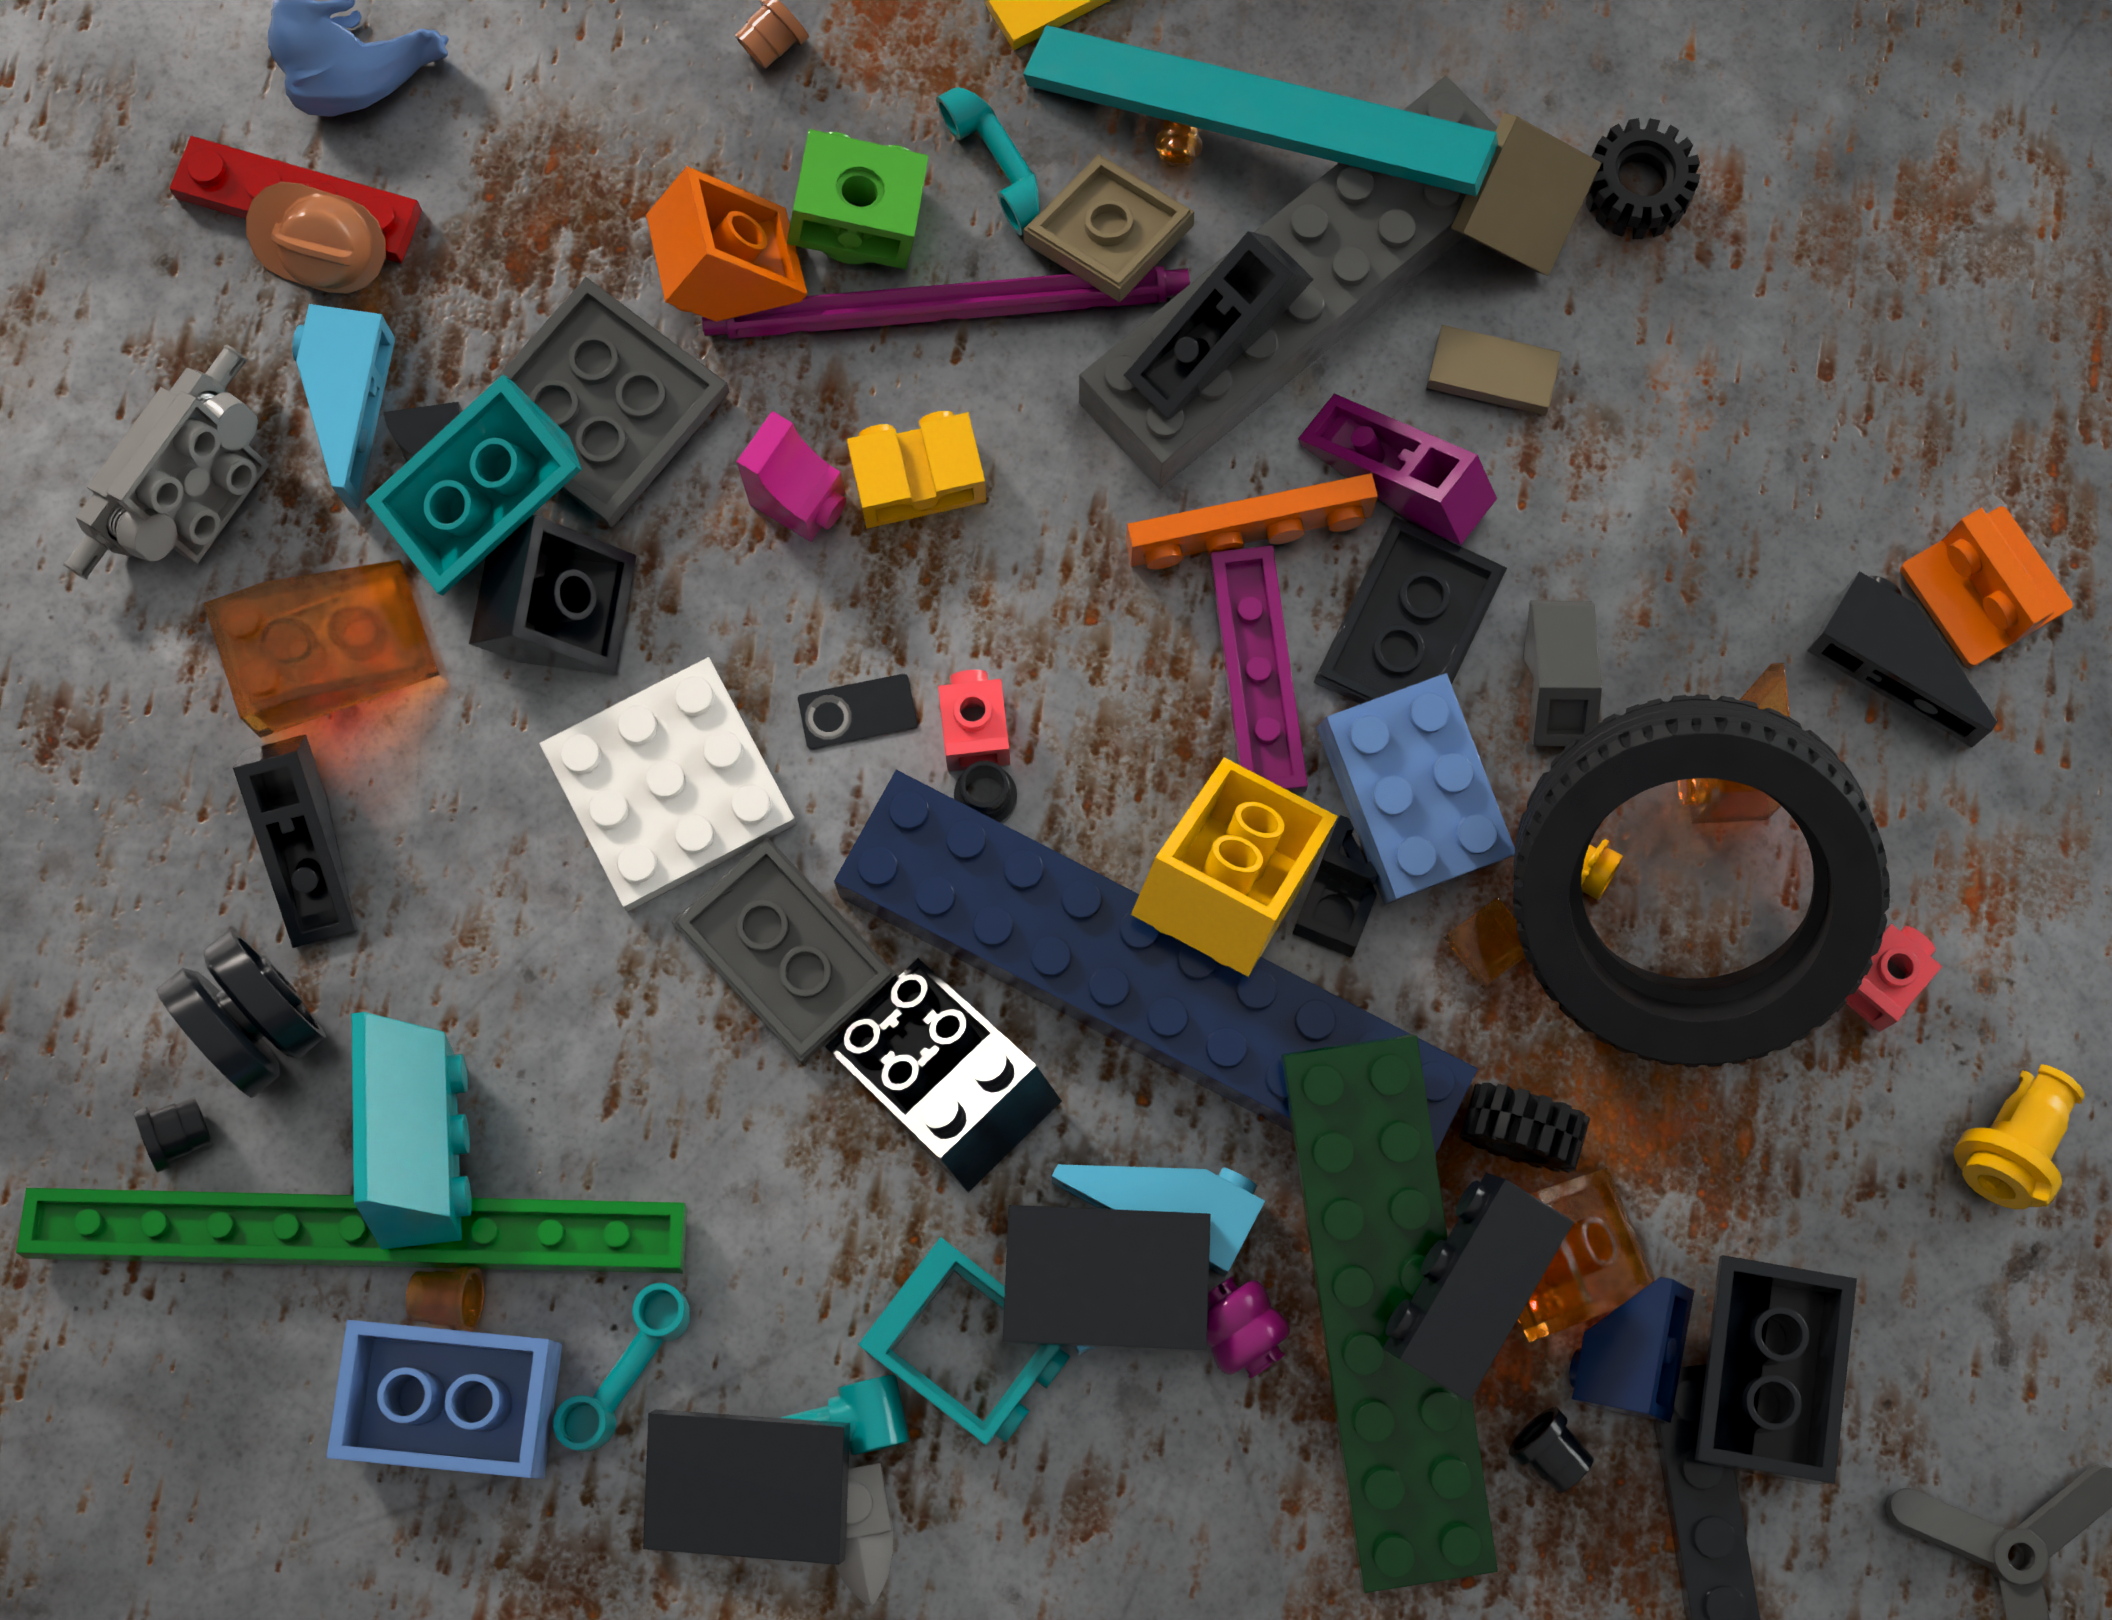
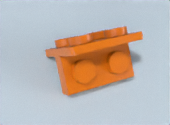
[1900,506,2073,668]

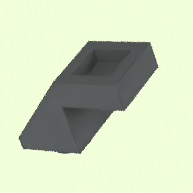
[1524,600,1602,746]

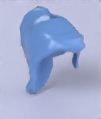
[268,0,449,117]

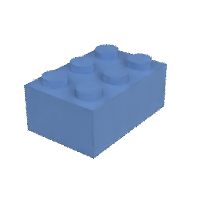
[1316,673,1515,905]
[326,1320,563,1479]

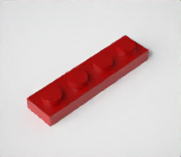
[169,136,422,264]

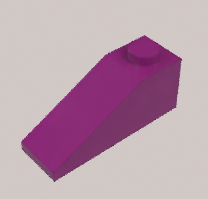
[1298,393,1497,545]

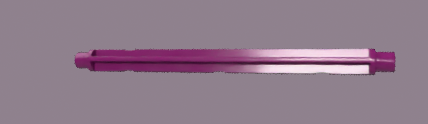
[702,266,1190,339]

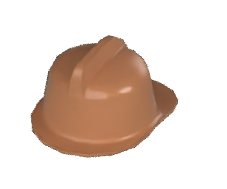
[246,182,386,294]

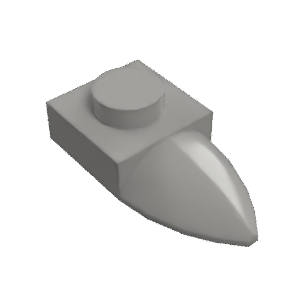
[834,1463,893,1606]

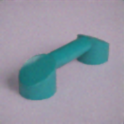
[936,87,1040,236]
[553,1283,690,1452]

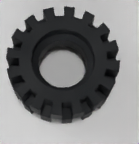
[1585,118,1701,239]
[1460,1083,1590,1173]

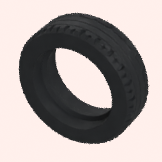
[1513,694,1890,1067]

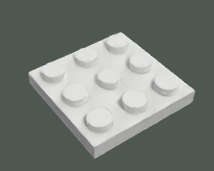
[539,657,797,912]

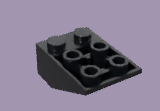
[825,958,1062,1192]

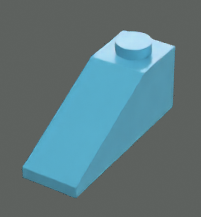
[292,304,395,509]
[1051,1164,1265,1277]

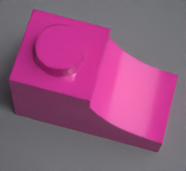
[736,411,846,542]

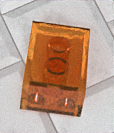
[203,560,440,738]

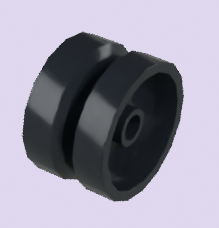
[156,929,326,1098]

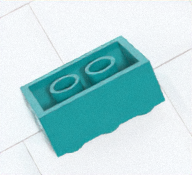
[351,1012,472,1250]

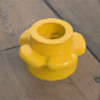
[1581,839,1624,900]

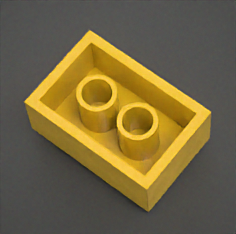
[1131,757,1338,977]

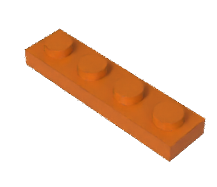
[1126,473,1378,569]

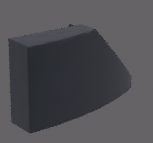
[1292,815,1378,958]

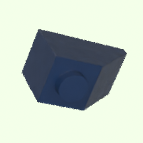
[1569,1277,1695,1423]

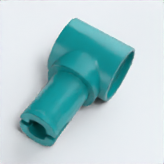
[780,1375,910,1455]

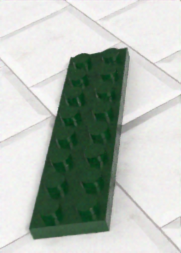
[1281,1034,1498,1593]

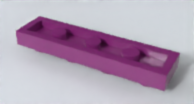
[1210,545,1308,794]

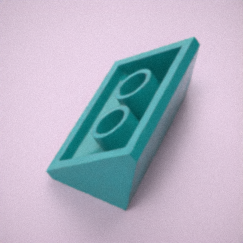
[365,374,582,596]

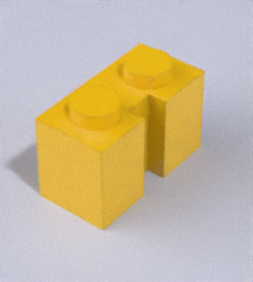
[847,411,987,529]

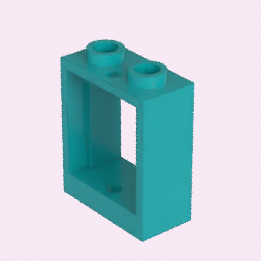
[858,1237,1071,1447]

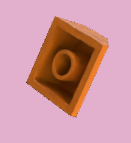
[646,166,808,322]

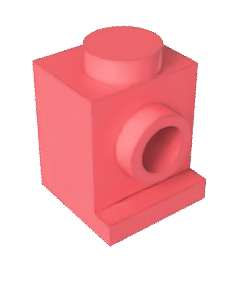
[938,670,1010,772]
[1846,924,1943,1032]

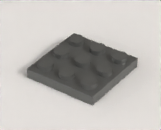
[488,277,730,529]

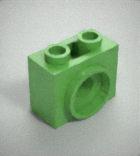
[787,129,929,270]

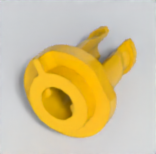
[1953,1064,2085,1210]

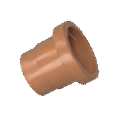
[734,0,809,69]

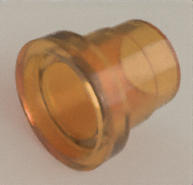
[406,1266,485,1332]

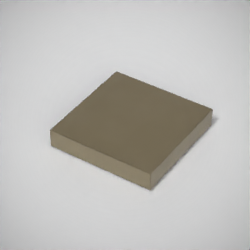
[1451,112,1601,276]
[1023,154,1194,302]

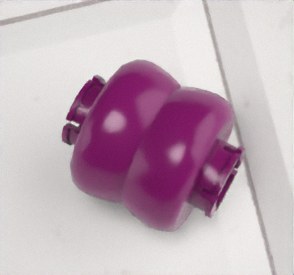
[1207,1276,1290,1379]

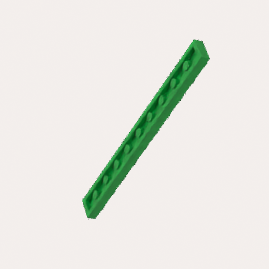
[16,1188,688,1274]

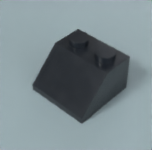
[469,515,637,674]

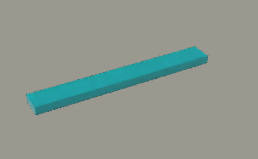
[1023,25,1498,197]

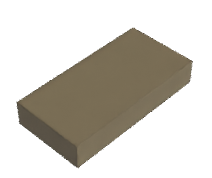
[1426,325,1562,416]

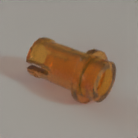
[1155,120,1203,167]

